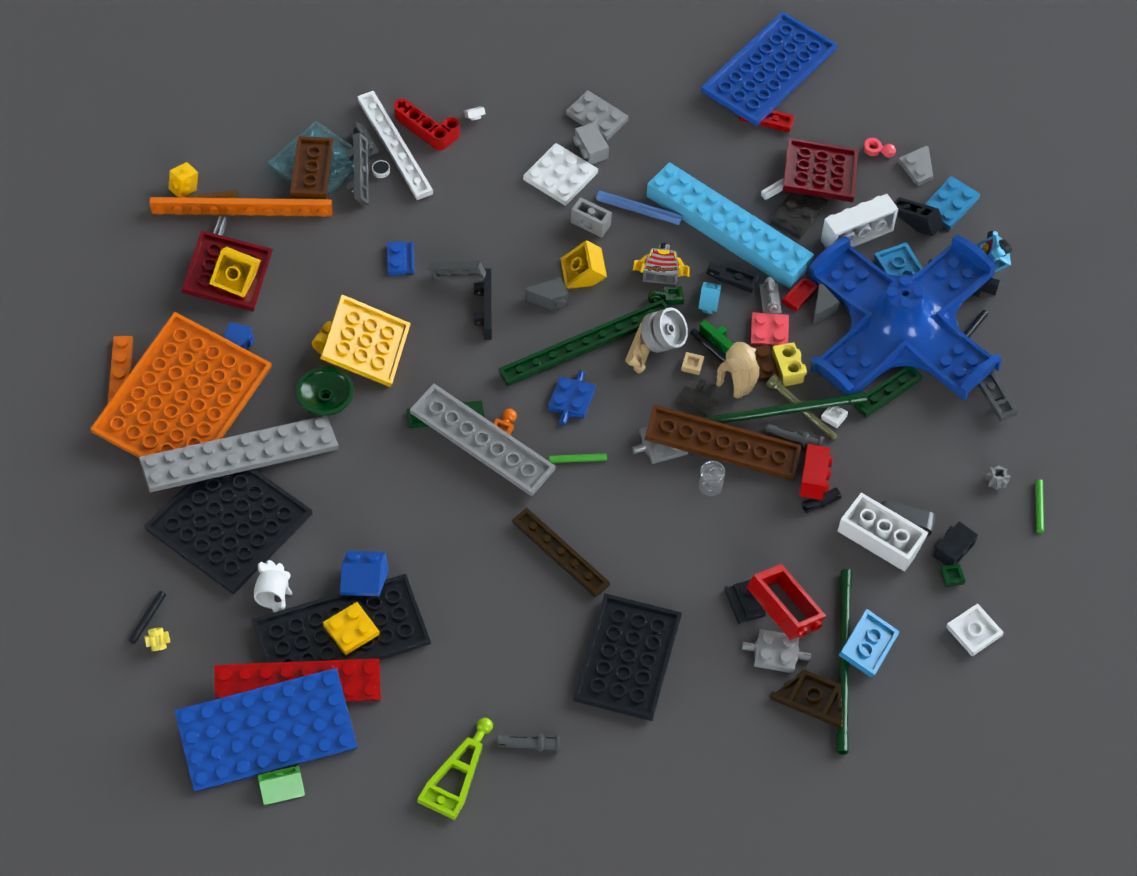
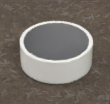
[372,160,390,178]

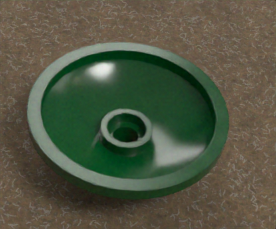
[296,366,354,416]

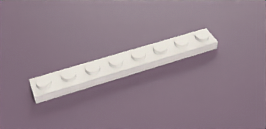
[357,91,433,200]

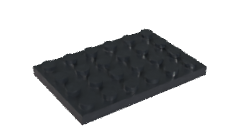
[573,593,682,721]

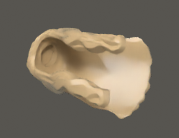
[716,342,760,399]

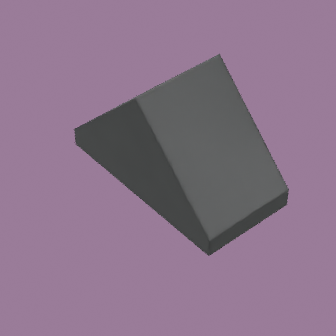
[813,284,839,324]

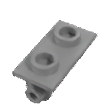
[759,277,782,314]

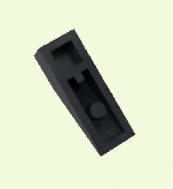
[894,197,944,236]

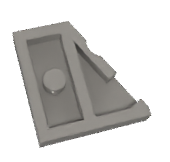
[898,146,933,187]

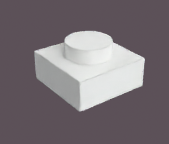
[464,106,486,121]
[821,406,848,428]

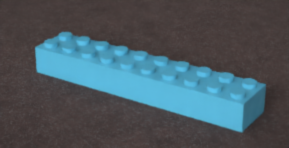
[646,162,814,290]

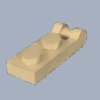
[625,323,650,374]

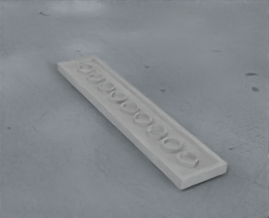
[139,416,338,492]

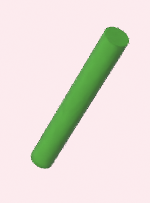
[549,453,607,463]
[1035,479,1044,533]

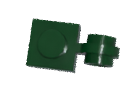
[648,286,684,305]

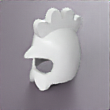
[254,560,292,612]

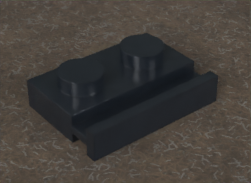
[725,580,766,624]

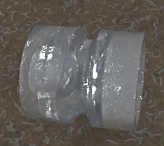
[698,461,725,496]

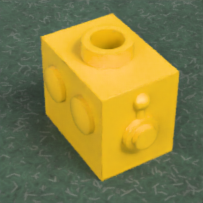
[168,162,198,198]

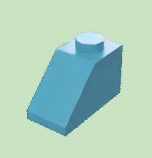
[698,282,722,314]

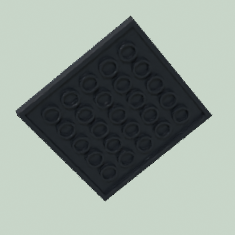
[144,469,313,595]

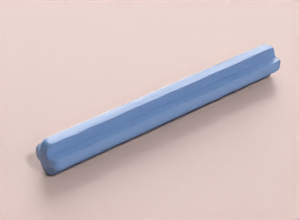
[596,191,682,225]

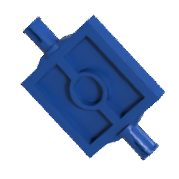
[548,370,596,426]

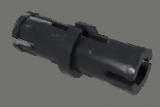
[801,487,841,513]

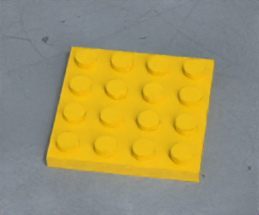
[320,295,411,387]

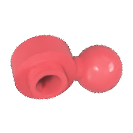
[863,138,896,158]

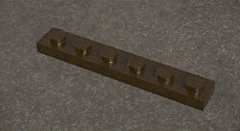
[513,508,610,598]

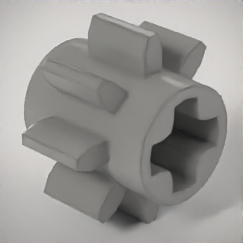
[985,465,1011,490]

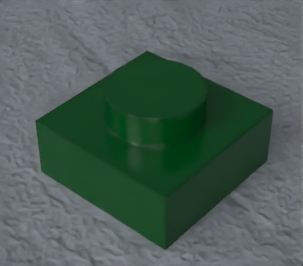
[940,564,966,587]

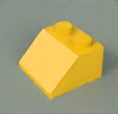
[560,240,607,289]
[209,247,261,297]

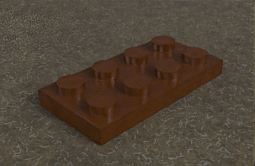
[290,136,334,199]

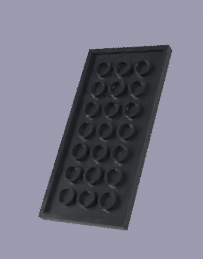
[252,574,431,663]

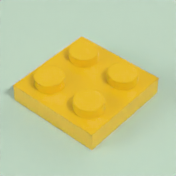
[323,602,380,656]

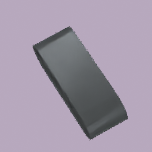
[881,501,936,536]

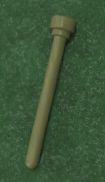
[766,374,837,440]

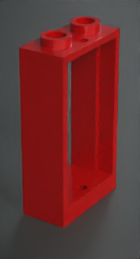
[746,564,826,640]

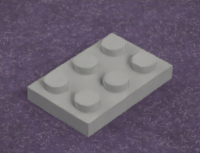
[566,90,629,141]

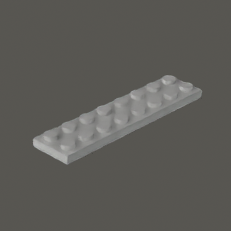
[410,384,556,496]

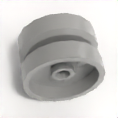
[641,307,688,353]

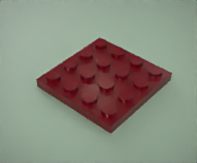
[782,138,858,202]
[182,230,273,312]

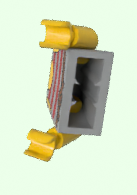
[632,243,690,285]

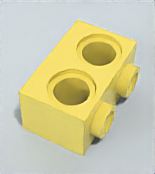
[772,342,807,387]

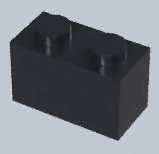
[933,521,978,566]

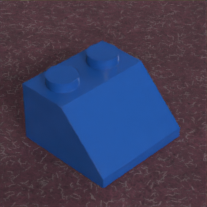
[340,551,389,596]

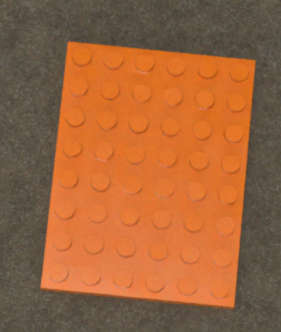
[90,312,272,458]

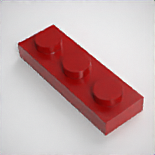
[739,110,795,133]

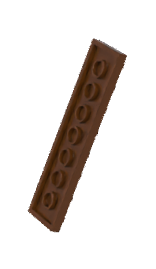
[644,405,801,481]

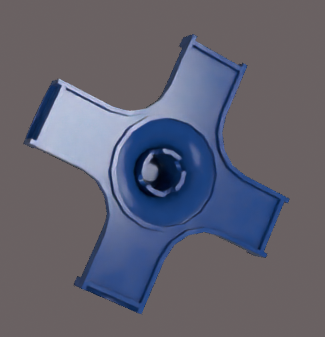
[809,234,1002,401]

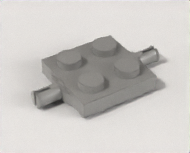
[632,426,688,464]
[742,629,811,673]

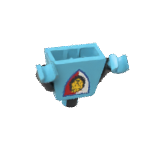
[977,231,1012,272]

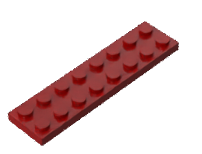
[214,659,381,702]

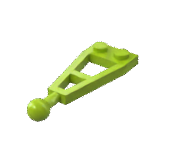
[417,718,493,820]

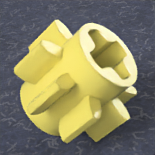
[145,627,170,651]

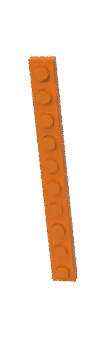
[150,197,333,217]

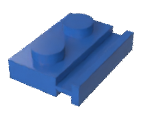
[387,241,415,276]

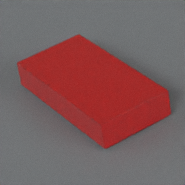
[782,277,818,312]

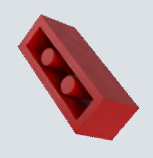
[799,444,833,500]

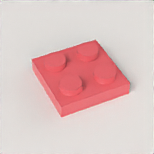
[750,312,789,348]

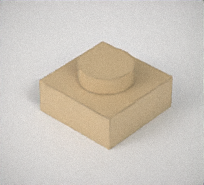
[681,352,704,375]

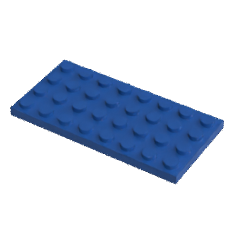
[701,11,838,126]
[174,668,358,792]

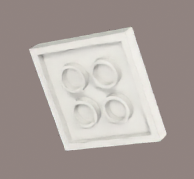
[523,143,598,206]

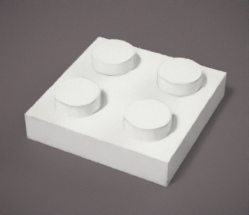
[946,603,1004,656]

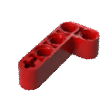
[394,99,460,150]

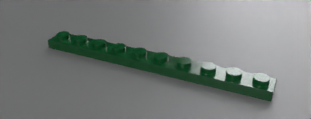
[499,299,669,386]

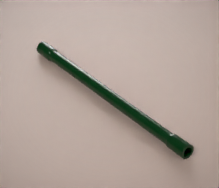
[701,392,867,424]
[836,569,852,755]

